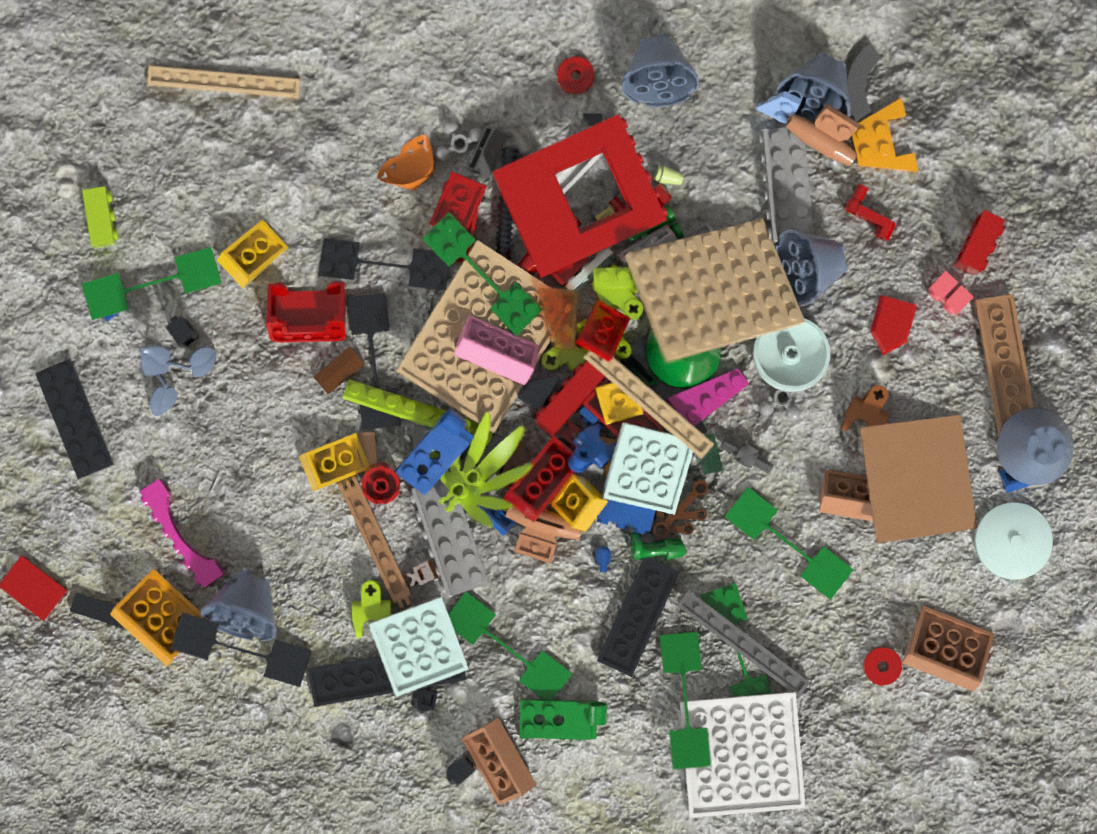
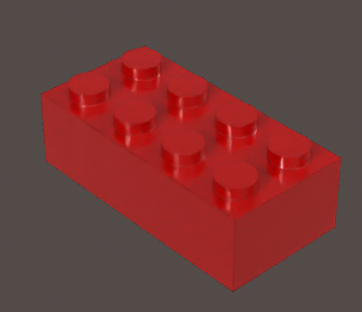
[535,361,605,438]
[582,378,665,438]
[504,436,575,522]

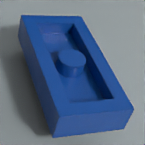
[478,496,516,536]

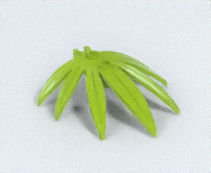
[429,412,532,528]

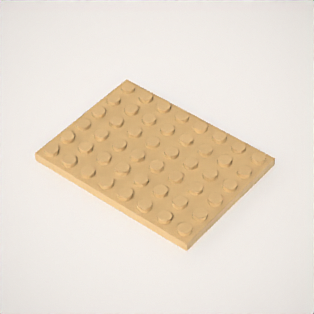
[625,218,805,362]
[396,240,573,433]

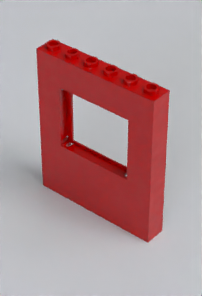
[492,114,668,278]

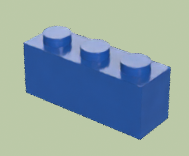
[596,499,655,534]

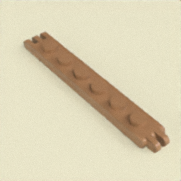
[338,475,412,610]

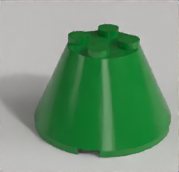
[645,328,721,389]

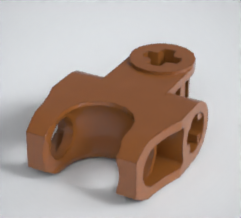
[841,385,889,432]

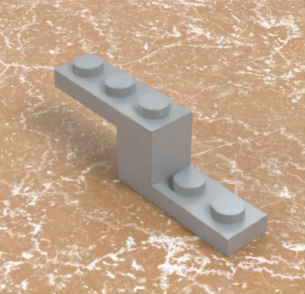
[617,222,715,267]

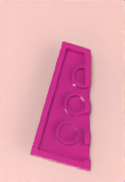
[666,369,749,426]

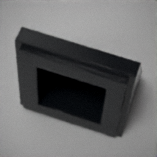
[583,113,602,126]
[411,688,438,710]

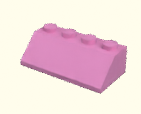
[454,315,539,385]

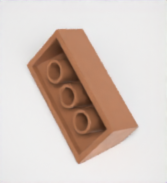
[819,469,873,521]
[461,718,536,805]

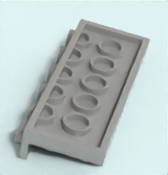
[758,128,814,244]
[409,479,489,597]

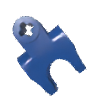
[568,422,617,472]

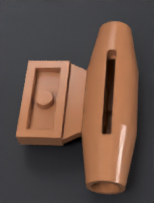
[785,104,859,166]
[505,506,582,563]

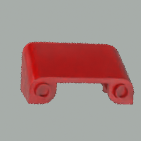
[266,281,346,343]

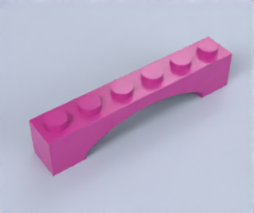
[140,479,225,588]

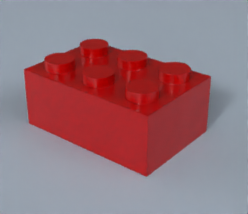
[953,210,1006,276]

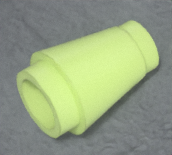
[654,165,684,185]

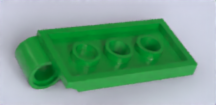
[519,698,607,740]

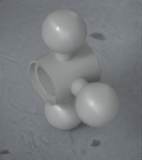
[436,120,483,161]
[759,390,805,421]

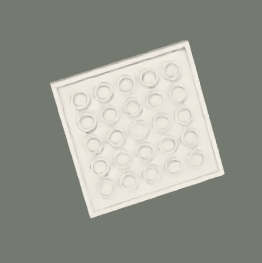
[680,692,805,818]

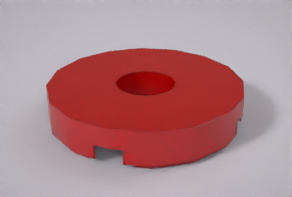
[557,56,595,95]
[863,647,902,686]

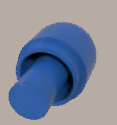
[595,546,611,573]

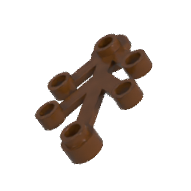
[651,480,708,539]

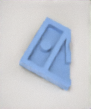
[756,91,802,123]

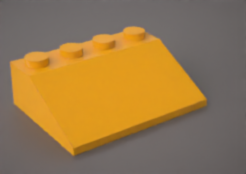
[110,568,209,666]

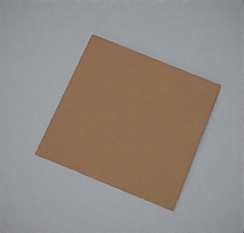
[860,415,977,544]

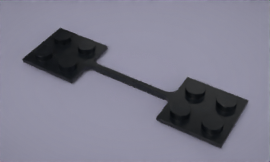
[318,238,449,291]
[347,293,401,430]
[170,612,312,687]

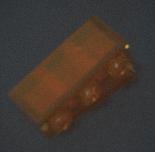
[538,288,578,351]

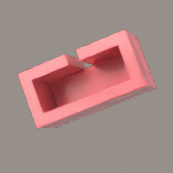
[927,271,974,315]

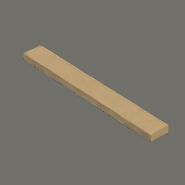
[147,65,301,99]
[584,351,714,459]

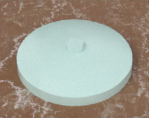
[753,318,830,392]
[975,503,1053,579]

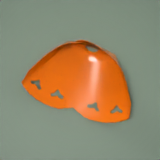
[377,134,435,191]

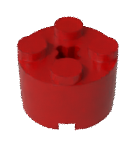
[362,462,401,504]

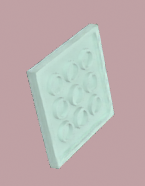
[602,422,693,515]
[369,596,469,697]

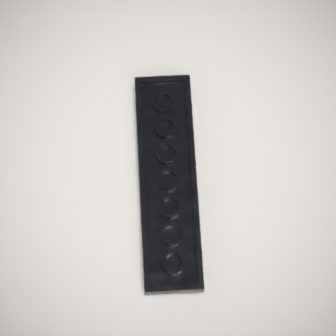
[308,642,467,707]

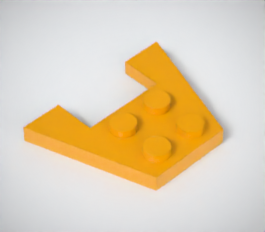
[851,98,918,172]

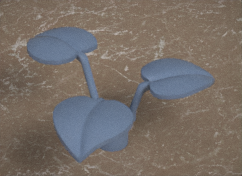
[139,346,216,416]

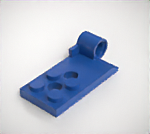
[395,409,474,495]

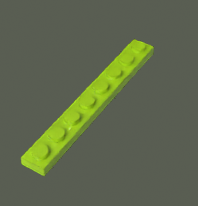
[342,379,493,446]

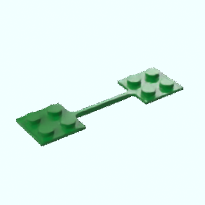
[422,213,543,336]
[81,247,222,320]
[725,487,854,600]
[700,583,772,697]
[448,592,572,699]
[660,632,712,770]

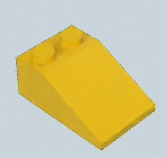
[217,219,288,288]
[299,433,369,491]

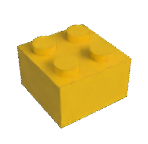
[551,474,608,531]

